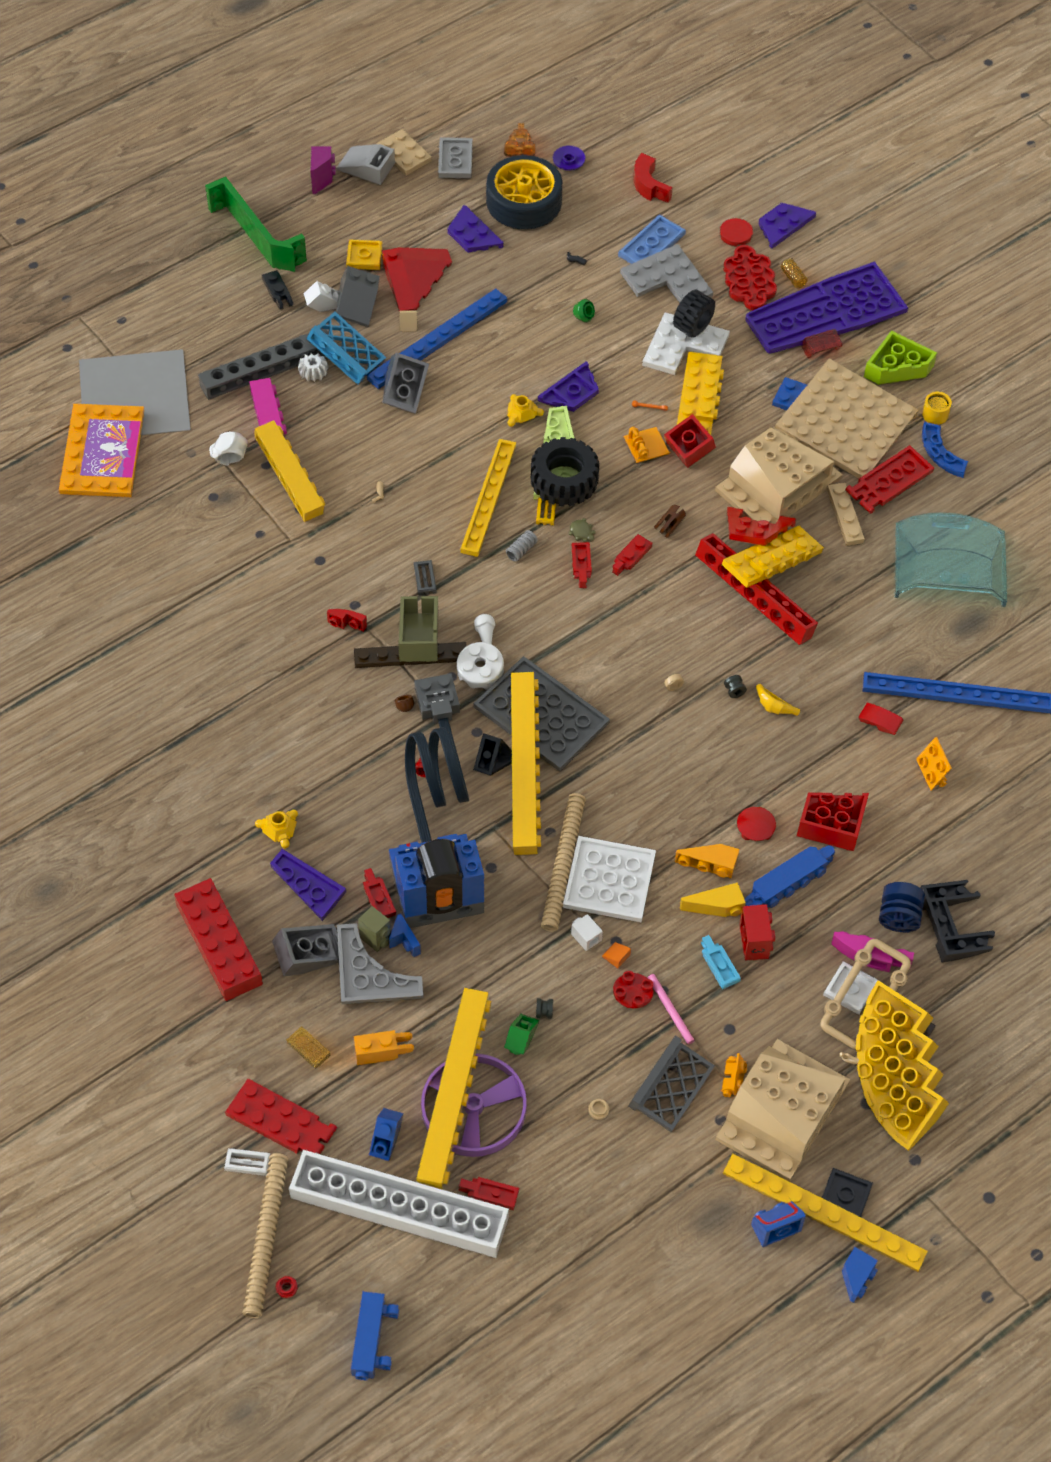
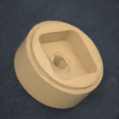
[664,674,684,691]

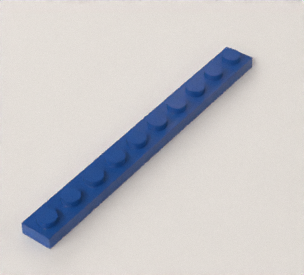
[367,288,507,390]
[862,672,1051,714]

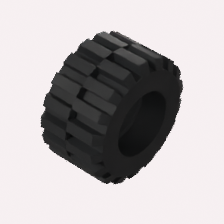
[673,289,716,338]

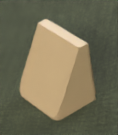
[400,311,417,332]

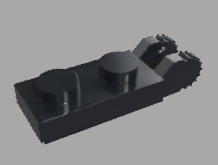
[262,270,293,310]

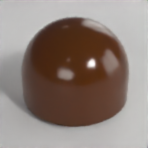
[394,694,414,712]

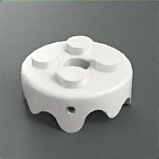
[457,642,504,690]

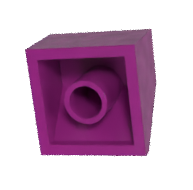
[310,146,336,194]

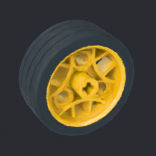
[486,155,563,230]

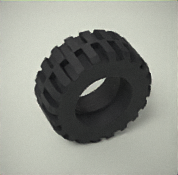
[530,437,600,507]

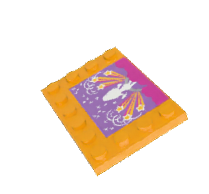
[59,403,145,497]

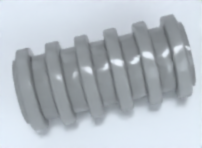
[506,530,538,562]

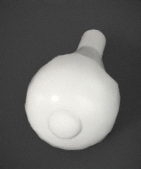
[474,614,495,645]

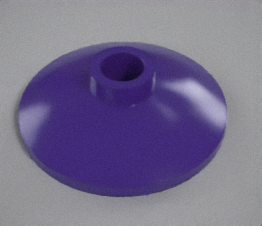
[553,146,585,170]

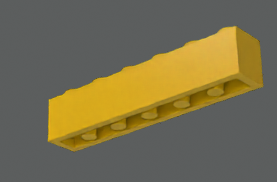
[255,420,325,522]

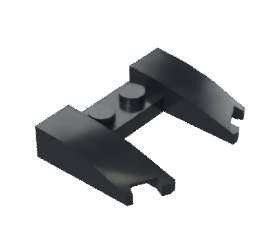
[920,880,995,963]

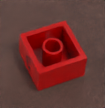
[664,414,716,468]
[739,904,775,961]

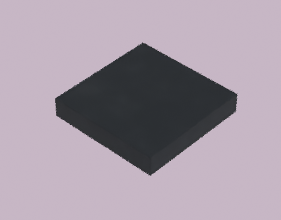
[822,1168,873,1217]

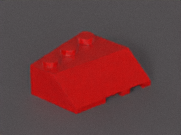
[796,792,869,852]

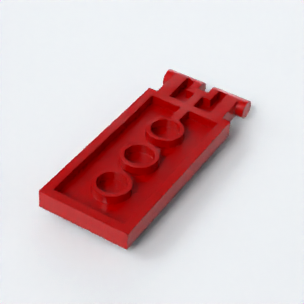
[845,445,934,514]
[225,1079,337,1154]

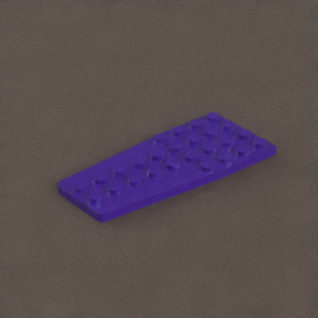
[745,262,908,354]

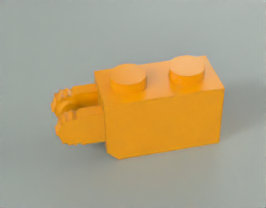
[354,1030,414,1065]

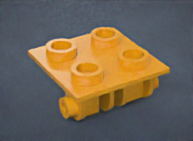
[624,427,670,463]
[916,737,952,791]

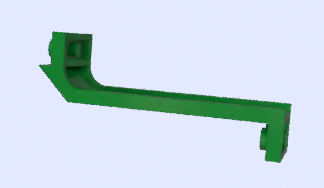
[205,176,307,272]

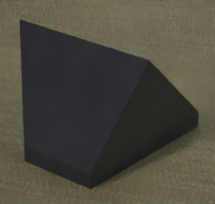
[473,733,512,775]

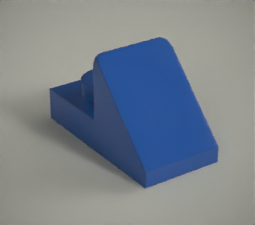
[389,914,421,957]

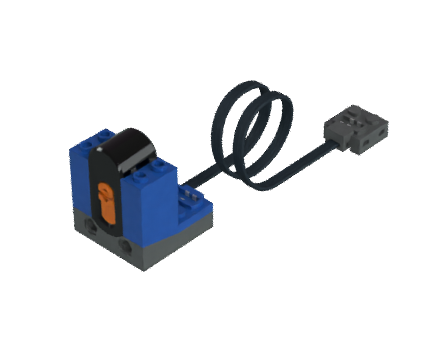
[389,673,484,928]

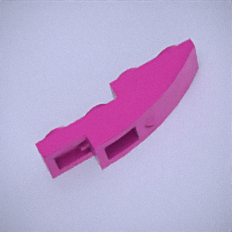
[831,931,914,972]

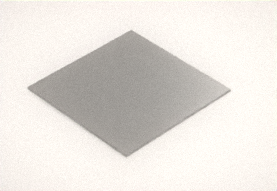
[79,349,190,435]

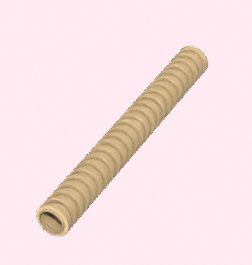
[541,793,586,932]
[242,1153,288,1318]

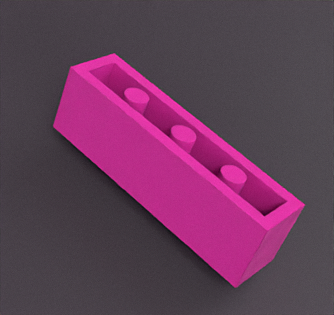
[249,378,287,436]

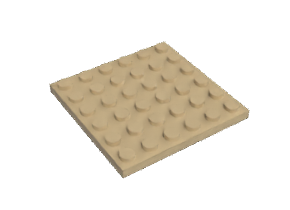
[775,358,918,479]

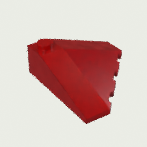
[382,247,452,312]

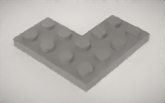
[620,244,713,303]

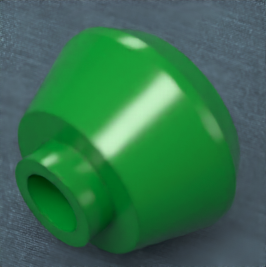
[573,299,595,322]

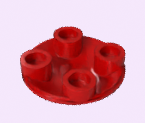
[737,807,776,841]
[613,971,654,1009]

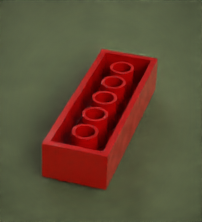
[174,878,263,1002]

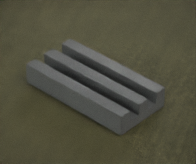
[414,560,437,595]

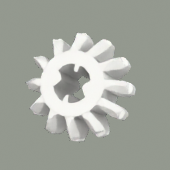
[298,352,328,382]

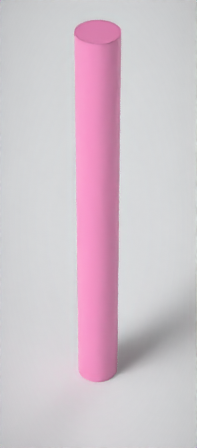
[648,974,695,1045]

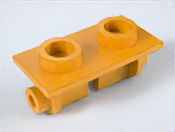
[721,1053,747,1097]

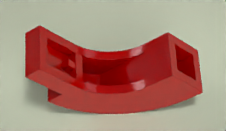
[634,153,672,203]

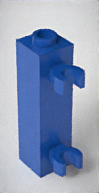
[351,1291,399,1380]

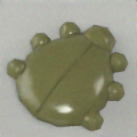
[569,518,596,542]

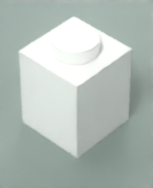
[571,914,603,951]

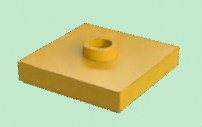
[346,240,383,270]

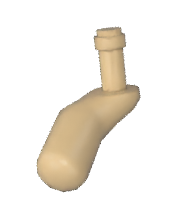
[372,481,384,503]
[839,1052,859,1065]

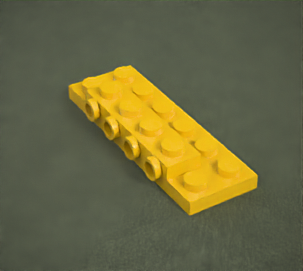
[677,352,724,435]
[722,526,824,588]

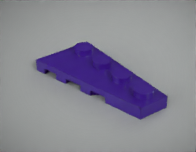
[270,849,346,921]

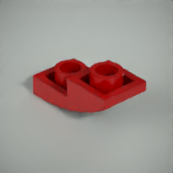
[327,609,367,632]
[858,702,903,735]

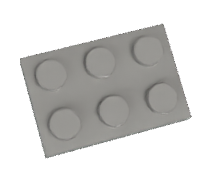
[438,138,472,178]

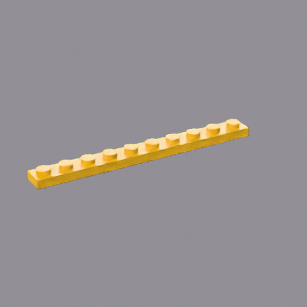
[723,1153,928,1272]

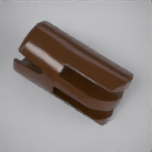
[654,505,686,538]

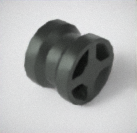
[724,675,747,698]
[536,998,553,1019]

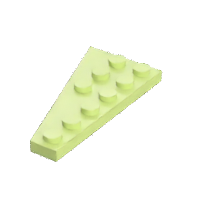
[533,406,579,500]

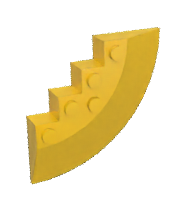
[856,980,949,1151]

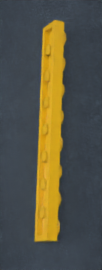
[460,439,516,557]

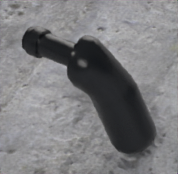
[567,252,587,265]

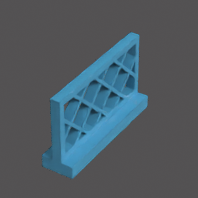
[306,312,386,385]

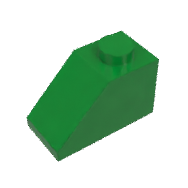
[504,1013,540,1055]

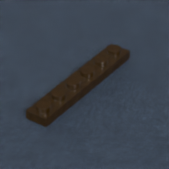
[354,642,467,668]

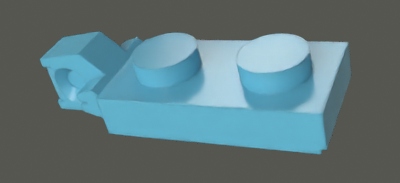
[701,935,741,989]

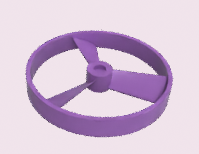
[421,1054,526,1157]

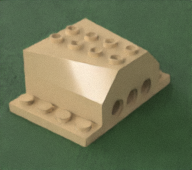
[715,428,843,524]
[716,1039,850,1182]

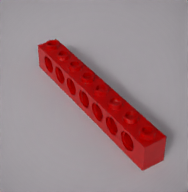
[695,533,818,645]

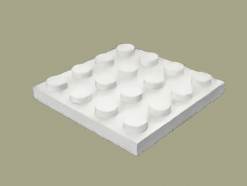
[563,836,656,923]

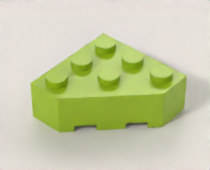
[864,331,937,385]

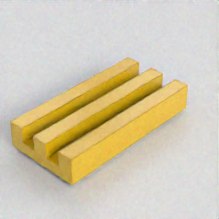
[536,497,556,526]

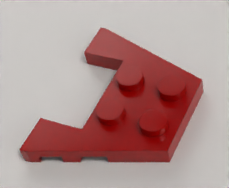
[727,507,796,546]

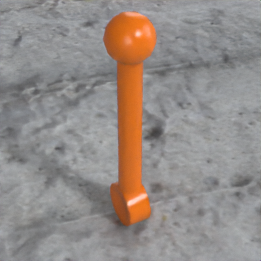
[632,400,668,411]

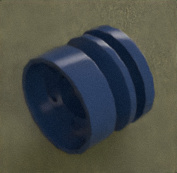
[879,882,925,932]

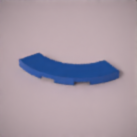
[922,422,968,478]

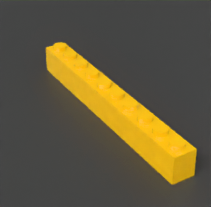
[511,672,541,855]
[417,988,492,1190]

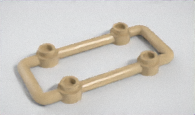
[820,939,911,1049]

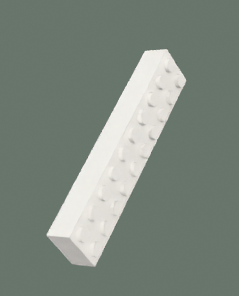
[289,1150,509,1258]

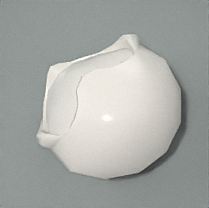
[209,432,248,466]

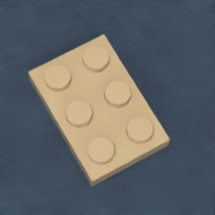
[376,129,432,176]

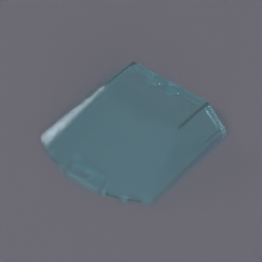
[895,513,1007,607]

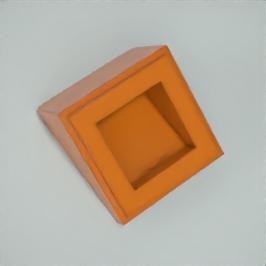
[602,942,631,969]

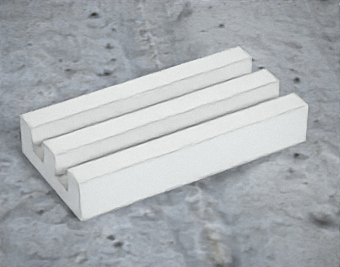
[224,1148,270,1176]

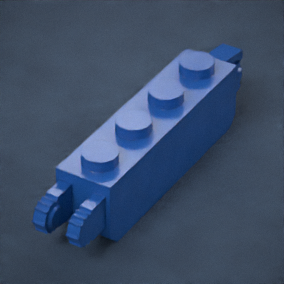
[745,845,835,908]

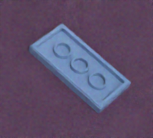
[618,214,686,264]

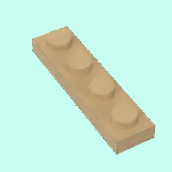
[827,483,865,546]

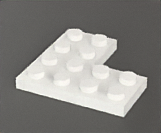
[642,313,730,375]

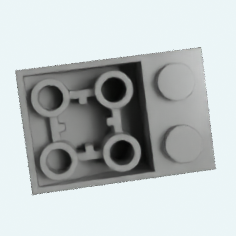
[336,144,395,185]

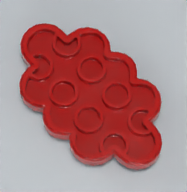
[723,245,777,311]

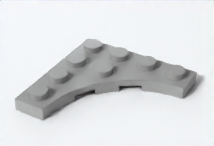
[337,923,423,1004]

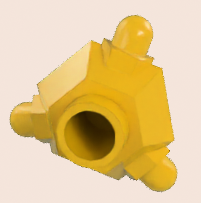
[507,394,544,427]
[255,809,298,849]

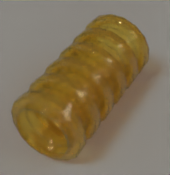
[781,258,808,289]

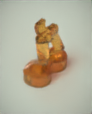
[504,123,536,157]

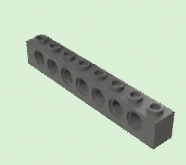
[198,329,335,400]

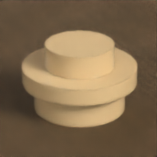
[588,1099,609,1120]

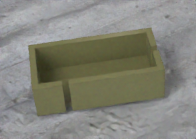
[399,596,439,662]

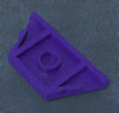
[758,202,816,249]
[447,205,504,253]
[538,361,599,412]

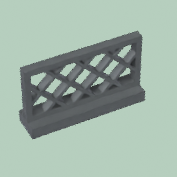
[628,1035,715,1132]

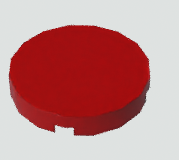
[720,218,753,246]

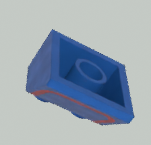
[751,1201,806,1248]

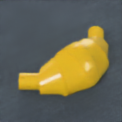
[756,684,800,716]

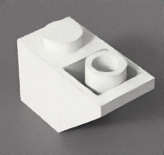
[304,281,339,312]

